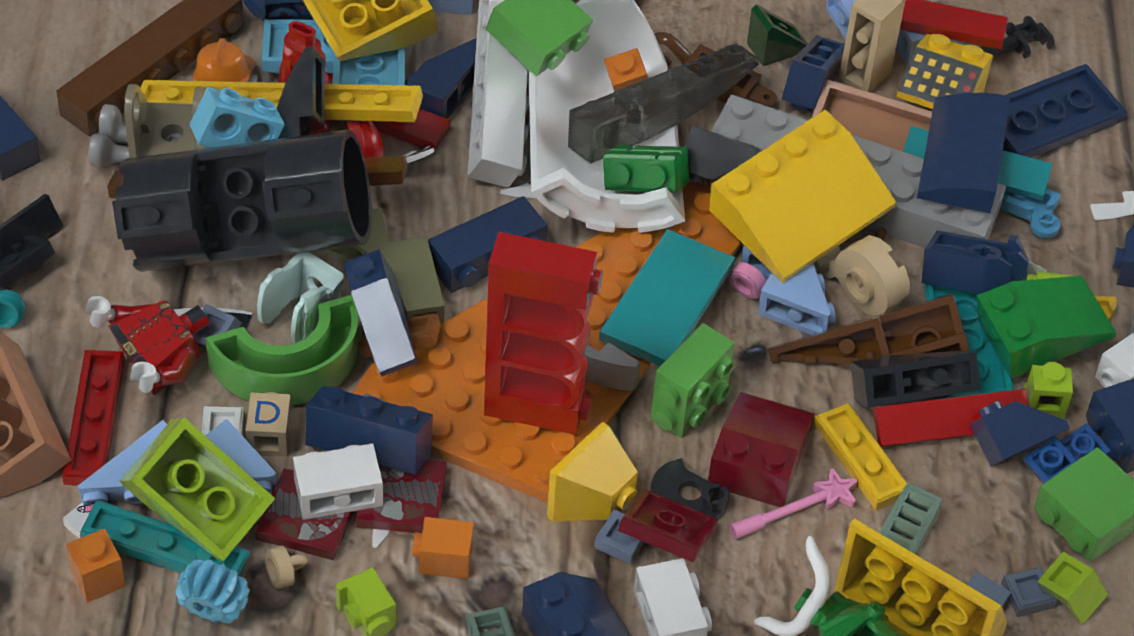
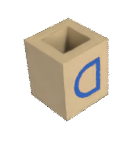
[245,392,292,456]

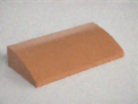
[812,79,932,151]

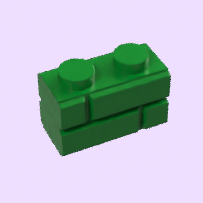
[603,145,689,193]

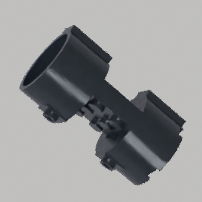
[112,129,372,272]

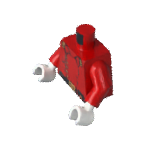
[85,296,210,395]

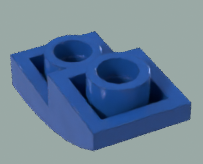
[1023,423,1111,484]

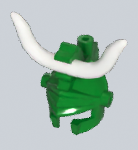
[754,536,906,636]

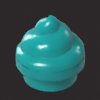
[0,290,26,328]

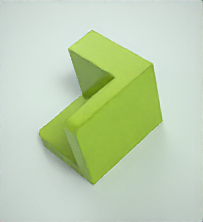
[1037,551,1108,624]

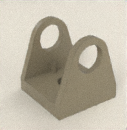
[125,84,206,158]

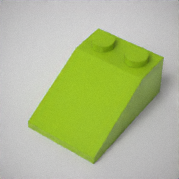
[119,417,275,562]

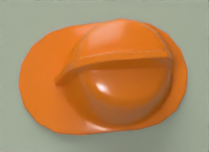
[193,38,255,82]

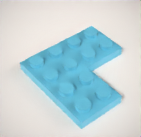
[261,19,405,85]

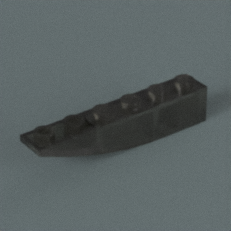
[568,43,760,164]

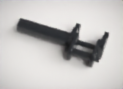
[980,16,1055,58]

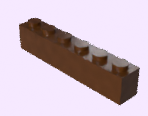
[56,0,244,137]

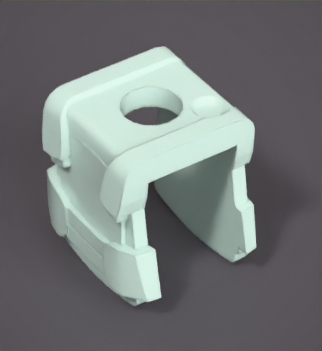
[257,251,343,344]

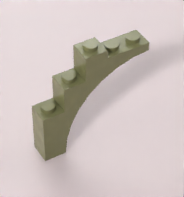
[320,208,444,324]

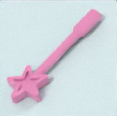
[729,468,858,540]

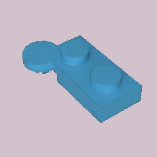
[1000,188,1061,239]

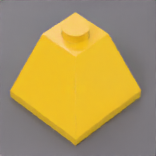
[547,422,638,522]

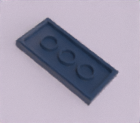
[1003,64,1128,158]

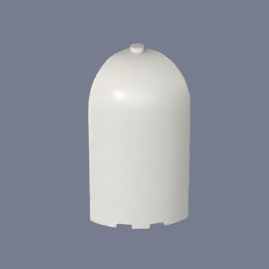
[529,0,685,233]

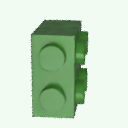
[486,0,593,77]
[650,323,735,438]
[1033,447,1134,562]

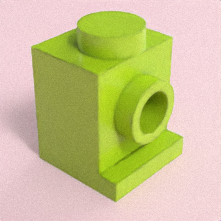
[1024,362,1073,419]
[335,567,396,636]

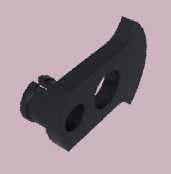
[650,458,730,520]

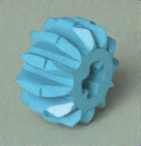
[175,559,250,624]

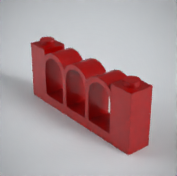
[484,232,603,435]

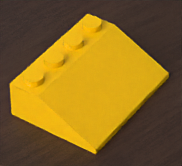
[302,0,439,61]
[709,110,896,283]
[834,518,1007,636]

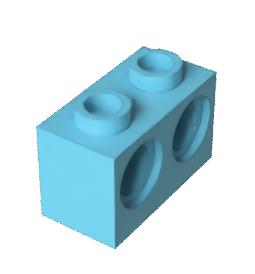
[189,87,285,147]

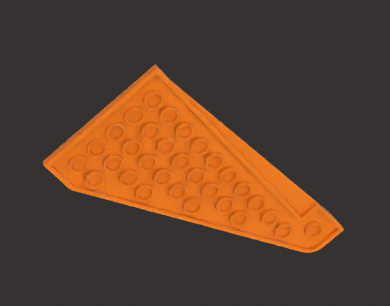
[352,179,744,503]

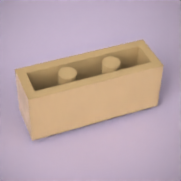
[839,0,906,93]

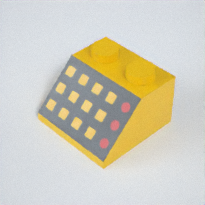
[896,33,993,109]

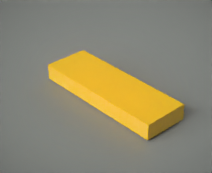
[814,403,907,511]

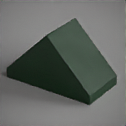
[747,4,808,66]

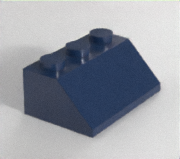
[522,572,630,636]

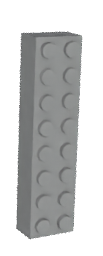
[712,95,1006,248]

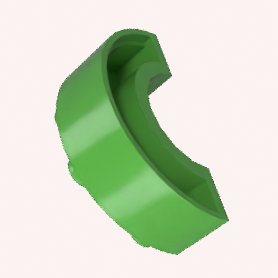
[206,294,360,405]

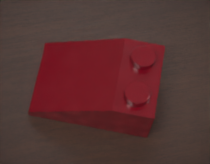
[708,392,815,507]

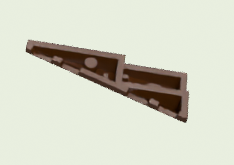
[767,293,970,365]

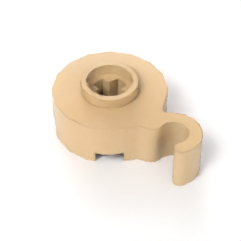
[815,235,910,316]

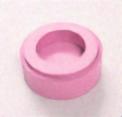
[729,262,766,299]

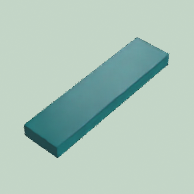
[903,126,1053,201]
[80,500,250,576]

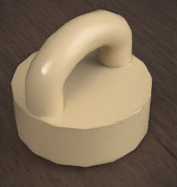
[265,546,307,589]

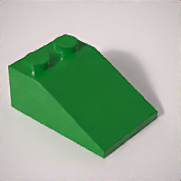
[977,275,1116,379]

